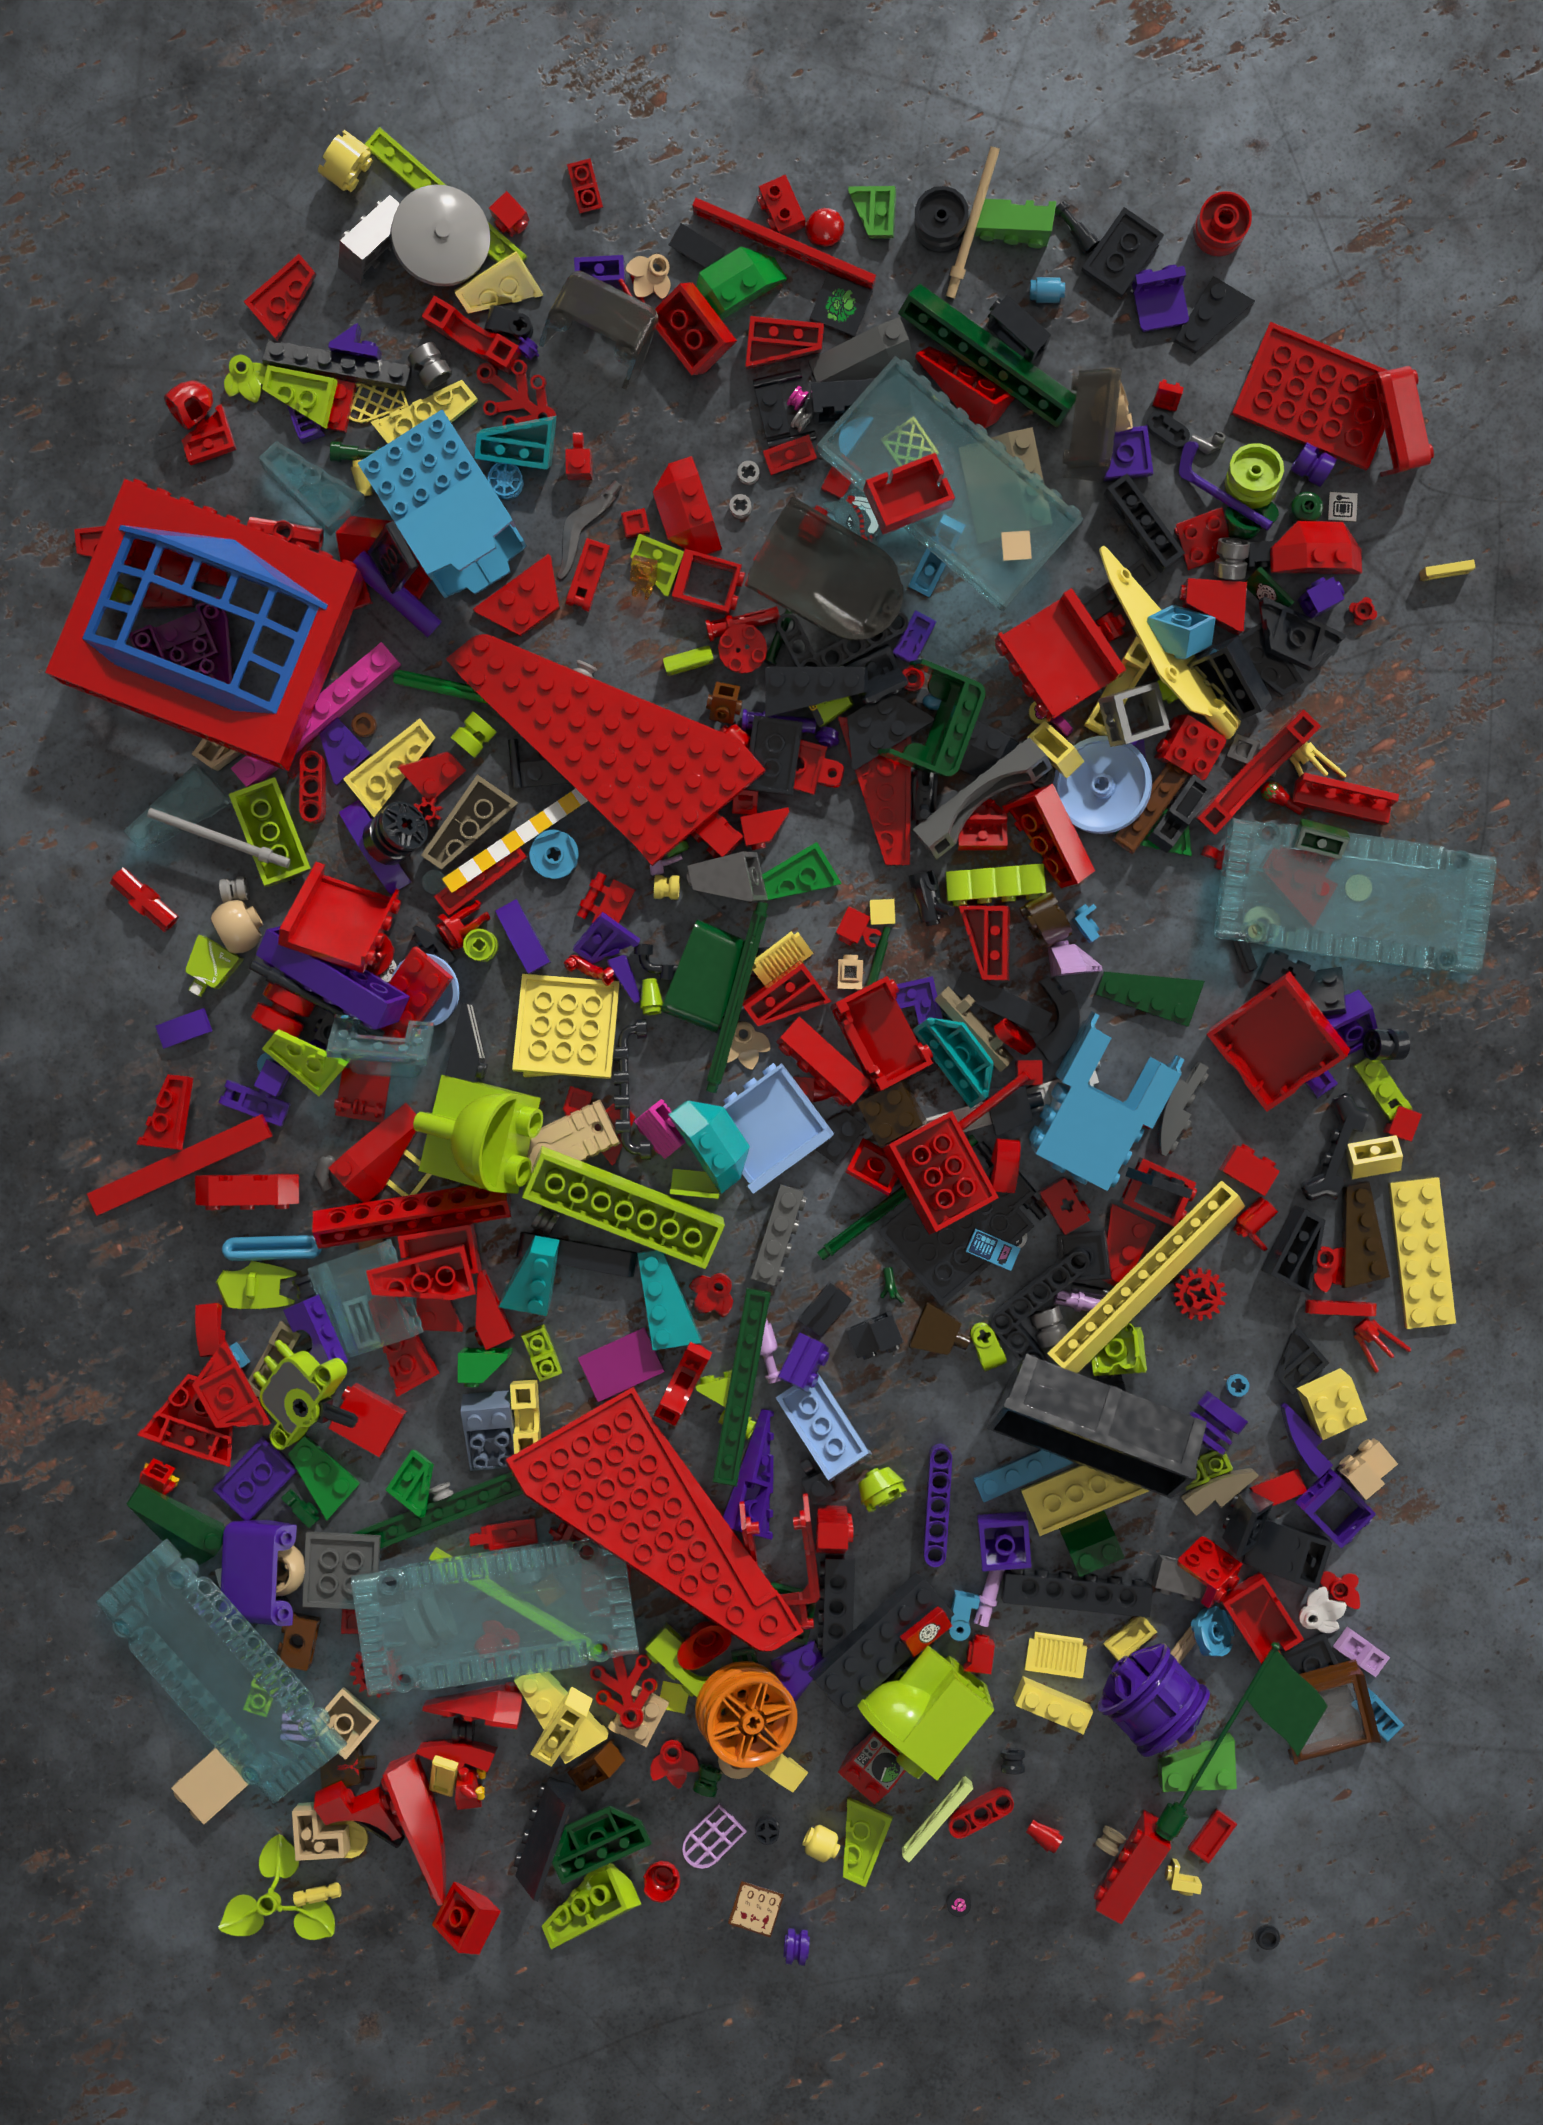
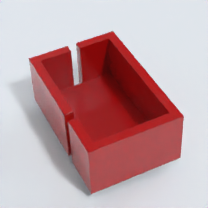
[863,453,955,535]
[398,1223,482,1274]
[1221,1571,1304,1665]

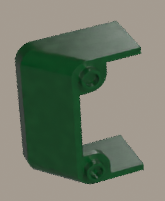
[877,659,986,776]

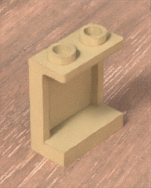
[171,1743,253,1824]

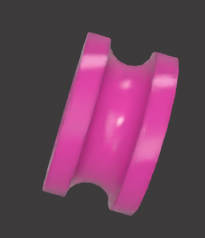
[787,386,809,411]

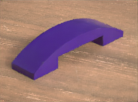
[339,799,411,895]

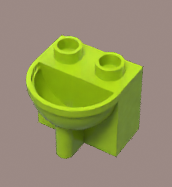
[413,1075,543,1194]
[858,1646,994,1780]

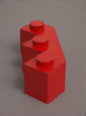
[195,1174,299,1210]

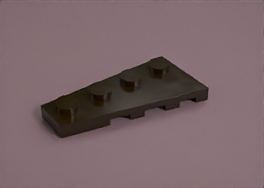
[1341,1181,1390,1288]

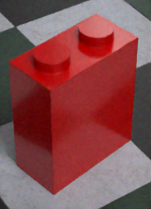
[329,1383,407,1457]

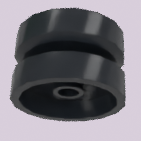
[915,186,969,252]

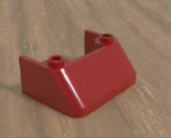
[1360,366,1434,477]

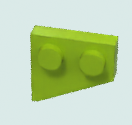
[631,534,684,597]

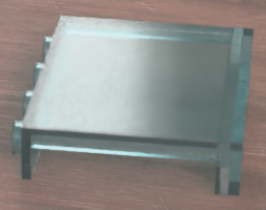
[307,1239,424,1359]

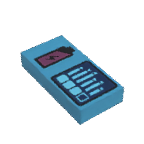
[965,1229,1021,1271]

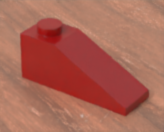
[475,1269,515,1350]

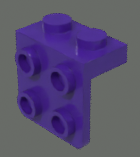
[1132,265,1189,332]

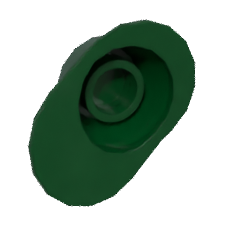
[1225,502,1279,539]

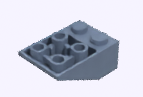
[461,1390,515,1471]

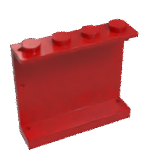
[995,588,1126,722]

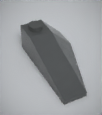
[808,317,917,382]

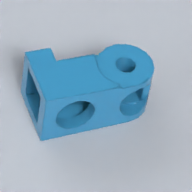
[949,1590,980,1641]

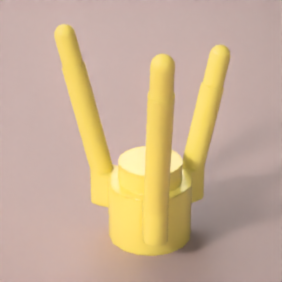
[1289,742,1346,778]

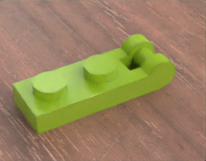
[1353,1057,1413,1123]

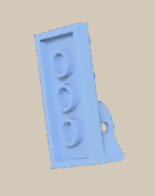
[776,1372,872,1482]

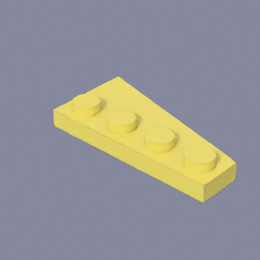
[343,719,436,817]

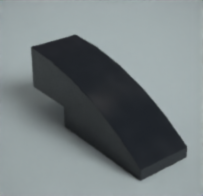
[1147,774,1214,853]

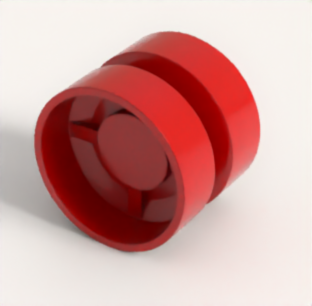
[1193,191,1252,257]
[251,982,315,1038]

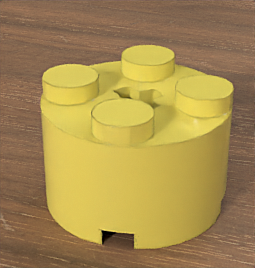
[318,130,373,192]

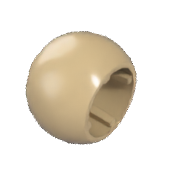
[211,900,263,954]
[276,1546,305,1596]

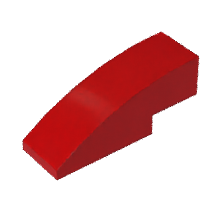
[416,1738,498,1772]

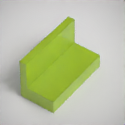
[670,1168,720,1199]

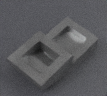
[1227,734,1278,777]

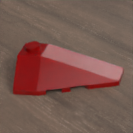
[328,1103,417,1203]
[366,1244,476,1300]

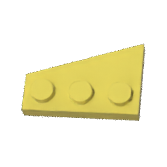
[454,251,543,314]

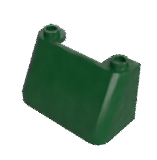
[661,920,745,1034]

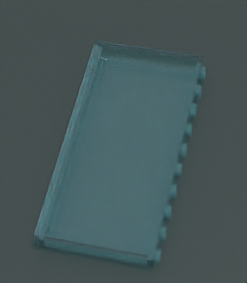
[817,356,1083,611]

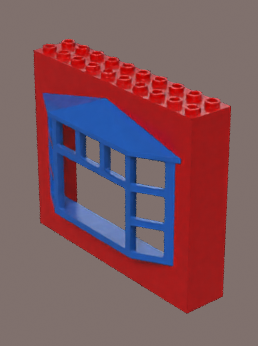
[45,479,365,771]

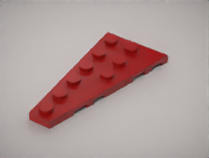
[838,717,911,866]

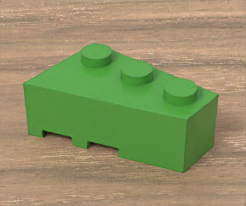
[975,199,1057,248]
[1158,1732,1237,1792]

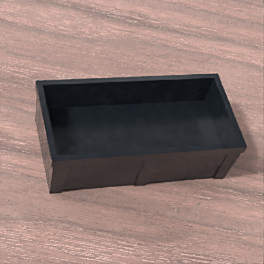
[987,1354,1207,1499]

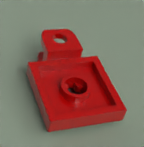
[794,740,845,795]

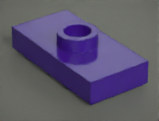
[893,610,937,664]

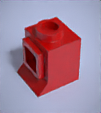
[962,1634,995,1674]

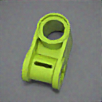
[970,1322,1007,1372]

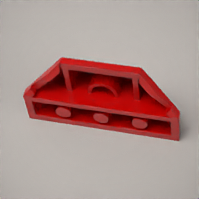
[653,456,722,555]
[1270,521,1362,574]

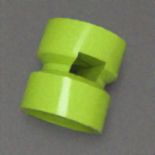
[451,711,497,758]
[463,929,499,962]

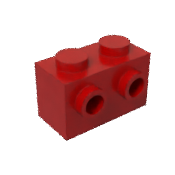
[756,174,805,236]

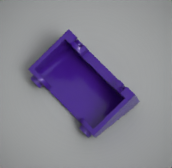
[220,1520,297,1626]

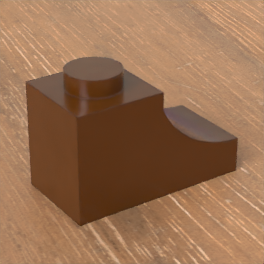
[567,1741,625,1792]

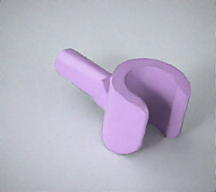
[650,854,683,875]

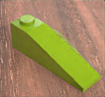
[542,1863,641,1949]

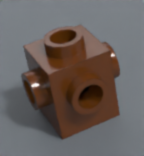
[706,682,743,724]

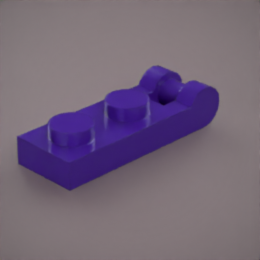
[218,1080,291,1127]

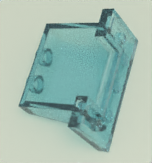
[326,1014,434,1078]

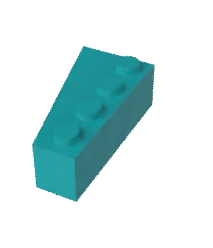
[637,1249,702,1350]

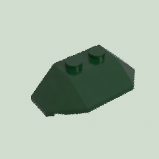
[552,1806,652,1885]

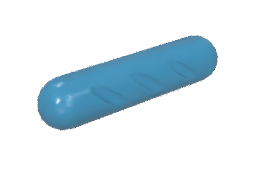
[222,1235,322,1261]

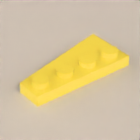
[371,380,478,444]

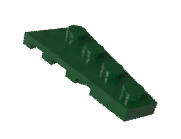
[1095,971,1205,1027]

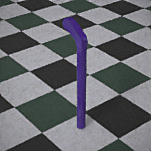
[1179,441,1273,530]

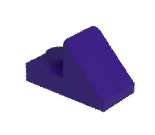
[328,323,382,360]

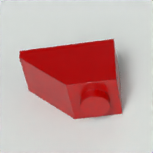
[740,807,789,851]

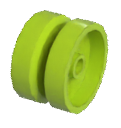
[1224,443,1284,509]

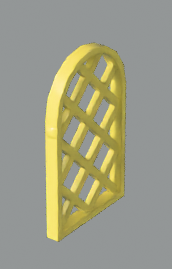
[349,383,409,423]

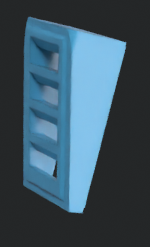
[1351,1688,1404,1742]

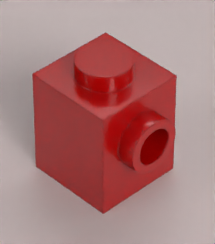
[489,191,529,237]

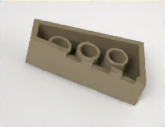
[421,774,518,870]

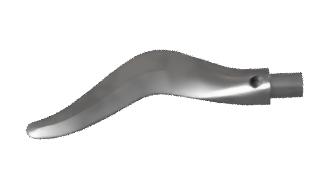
[558,480,622,579]

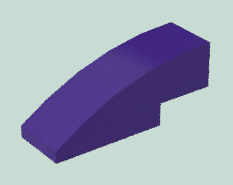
[495,899,551,974]
[1280,1402,1333,1478]

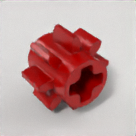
[1096,612,1126,643]
[414,797,443,827]

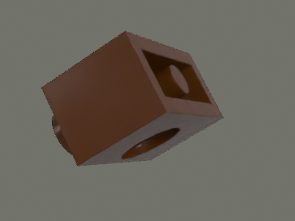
[276,1612,321,1671]

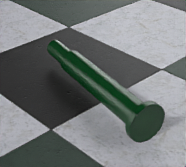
[764,600,796,666]
[863,926,891,988]

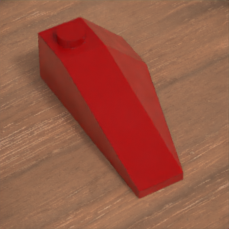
[915,346,1015,429]
[422,1682,524,1729]

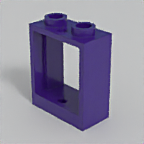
[1295,1468,1376,1549]

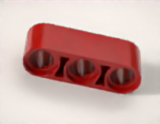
[299,751,326,824]
[947,1787,1014,1839]

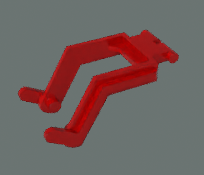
[739,1494,820,1630]

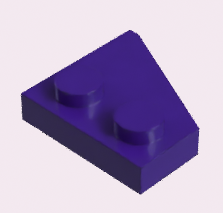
[320,718,372,786]

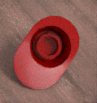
[677,1621,731,1670]

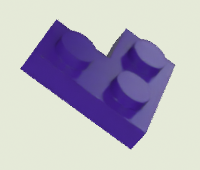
[896,976,943,1025]

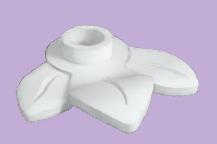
[1299,1586,1347,1633]

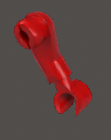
[564,954,615,986]

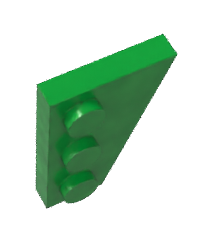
[288,1435,360,1520]

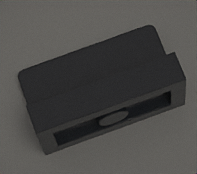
[798,1281,851,1336]

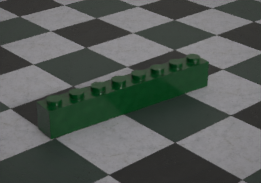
[898,284,1079,428]

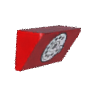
[900,1606,952,1657]

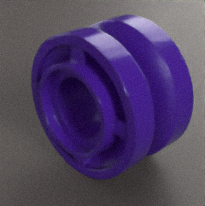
[783,1928,810,1966]

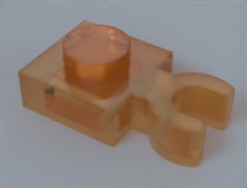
[630,555,658,600]

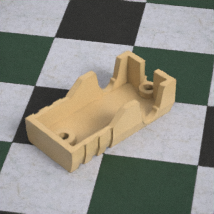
[527,1099,621,1170]

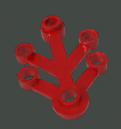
[476,360,557,425]
[590,1633,658,1729]

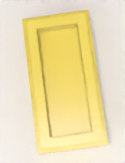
[1419,560,1475,581]
[1103,1616,1157,1661]
[429,1755,458,1797]

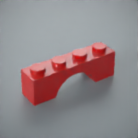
[422,295,522,375]

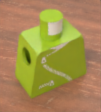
[185,935,244,997]

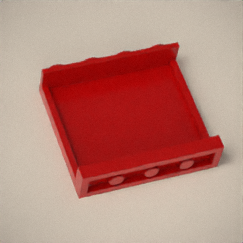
[278,862,401,973]

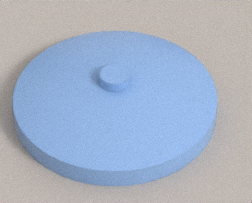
[1053,736,1152,834]

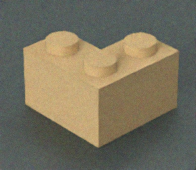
[1337,1438,1398,1500]
[292,1802,350,1861]

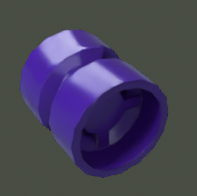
[1290,442,1337,487]

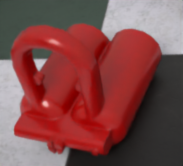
[1233,1196,1278,1251]

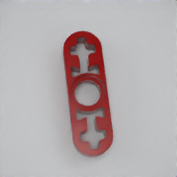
[1305,1300,1377,1316]

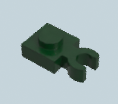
[281,1489,320,1528]

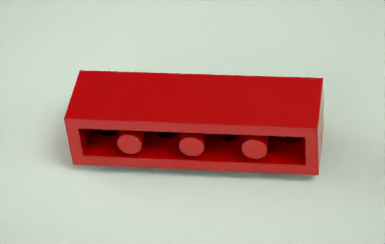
[776,1016,872,1107]

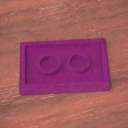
[578,1327,665,1402]

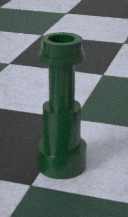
[330,441,381,462]

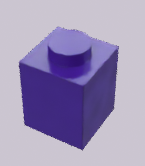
[254,1059,291,1098]

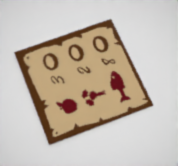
[728,1881,784,1937]

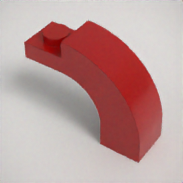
[654,1342,712,1426]

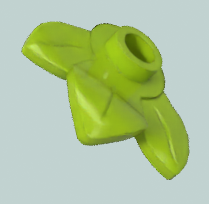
[224,355,267,403]

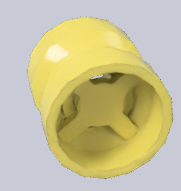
[654,875,680,900]

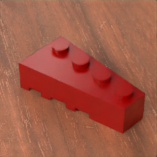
[1094,1810,1171,1924]

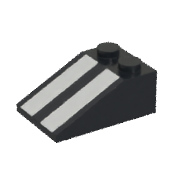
[445,1003,488,1082]

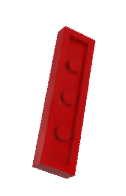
[434,847,527,916]

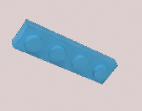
[973,1449,1073,1502]

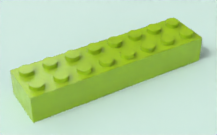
[522,1146,725,1269]

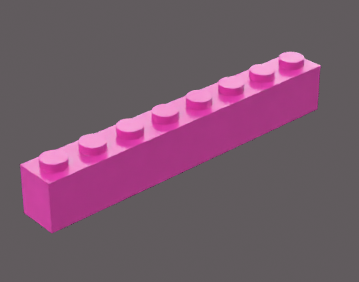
[231,642,401,787]

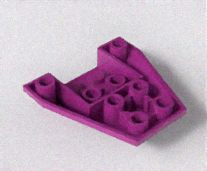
[129,596,233,684]

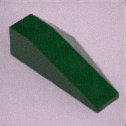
[126,1483,225,1566]

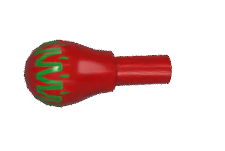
[1261,781,1305,815]

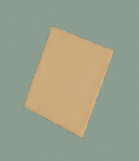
[1001,531,1032,561]

